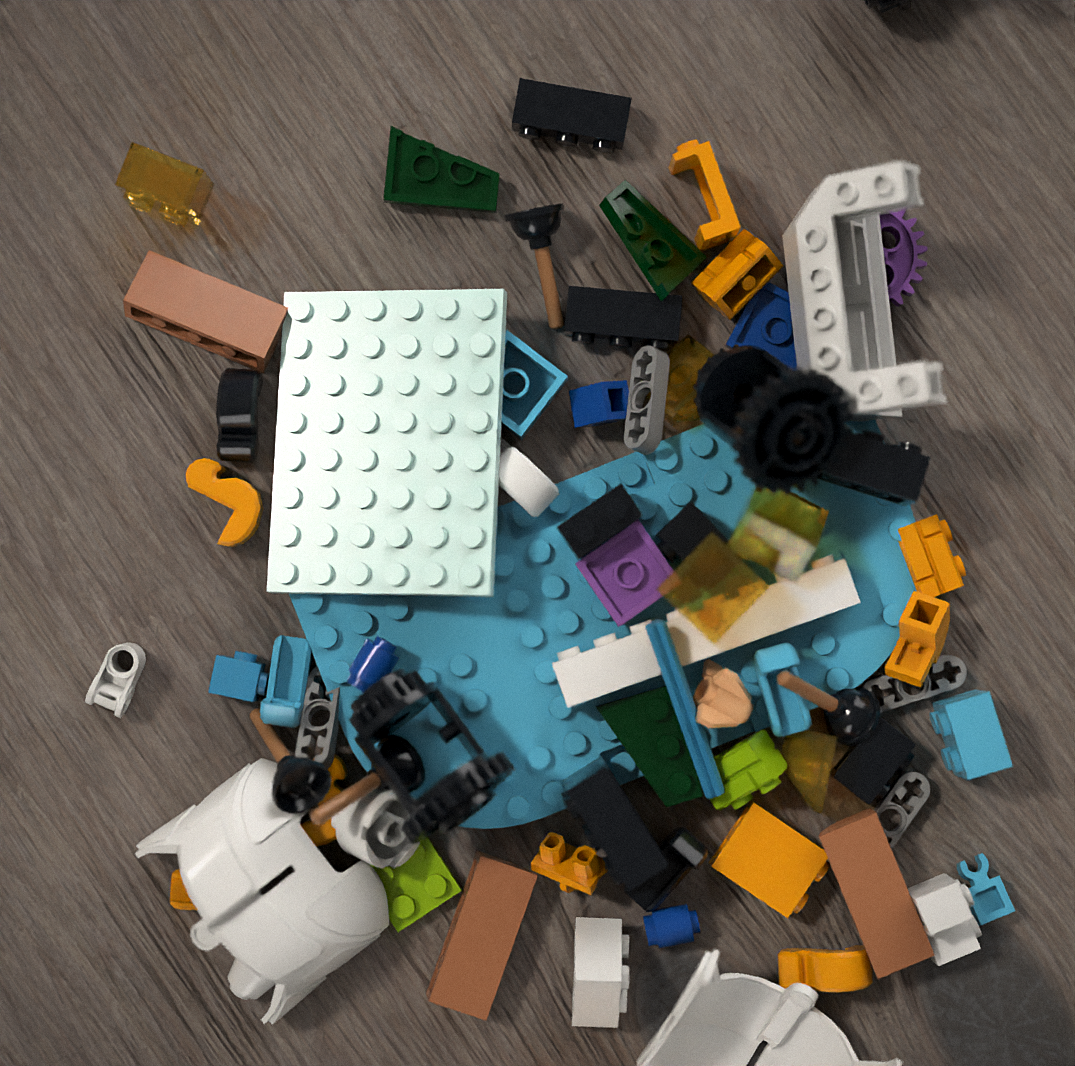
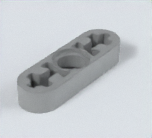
[624,345,670,455]
[860,655,967,713]
[295,666,340,769]
[873,771,930,850]

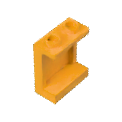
[669,139,741,252]
[708,800,830,918]

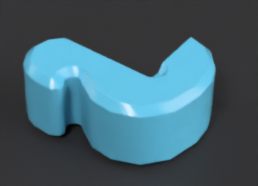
[260,635,313,728]
[753,642,812,737]

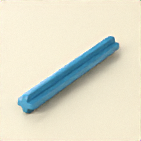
[646,619,725,799]

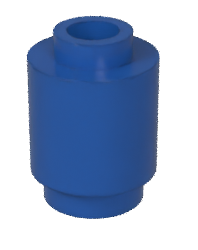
[346,636,400,692]
[643,904,700,948]

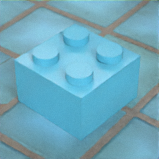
[501,330,568,440]
[929,689,1013,780]

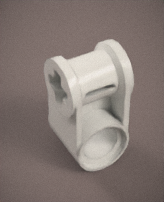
[85,642,146,718]

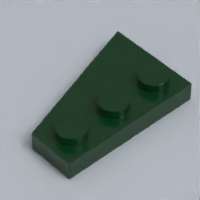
[383,126,500,213]
[599,180,707,302]
[595,685,703,807]

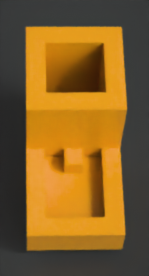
[885,591,950,688]

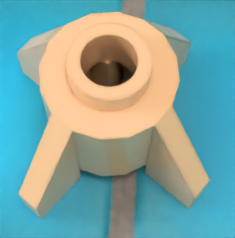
[693,659,753,728]

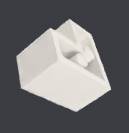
[907,873,982,966]
[572,917,629,1028]

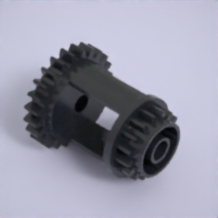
[693,345,854,495]
[349,668,515,845]

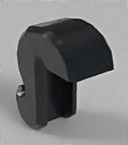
[216,368,263,463]
[624,827,708,912]

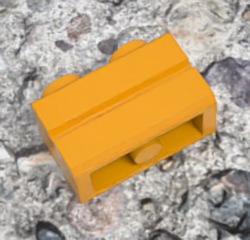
[691,229,783,320]
[898,514,966,597]

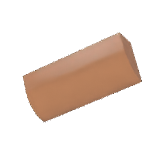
[123,250,288,373]
[819,808,935,979]
[426,850,538,1021]

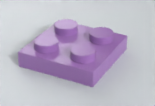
[575,520,682,627]

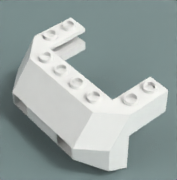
[782,161,947,422]

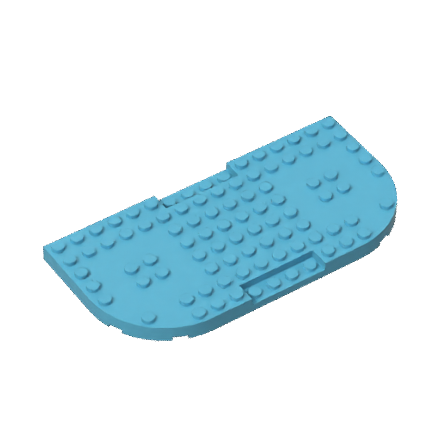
[289,420,916,829]

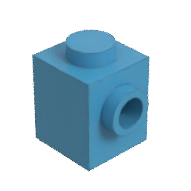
[208,650,269,702]

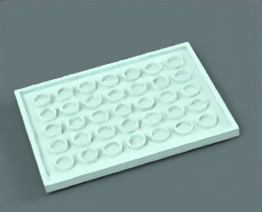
[267,289,507,597]

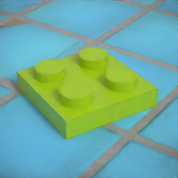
[371,837,462,932]

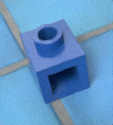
[569,380,629,428]

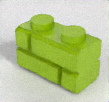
[696,730,788,811]

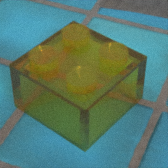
[115,142,214,227]
[726,485,829,583]
[655,532,770,645]

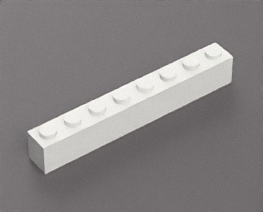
[552,555,861,707]

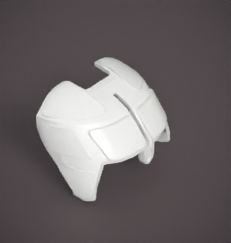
[135,758,389,1025]
[636,949,902,1066]

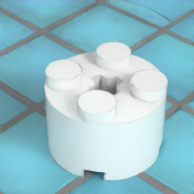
[331,788,420,869]

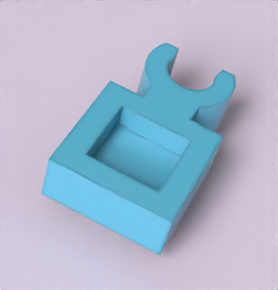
[957,853,1015,926]

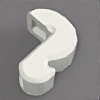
[499,438,559,517]

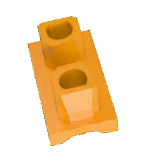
[530,832,607,895]

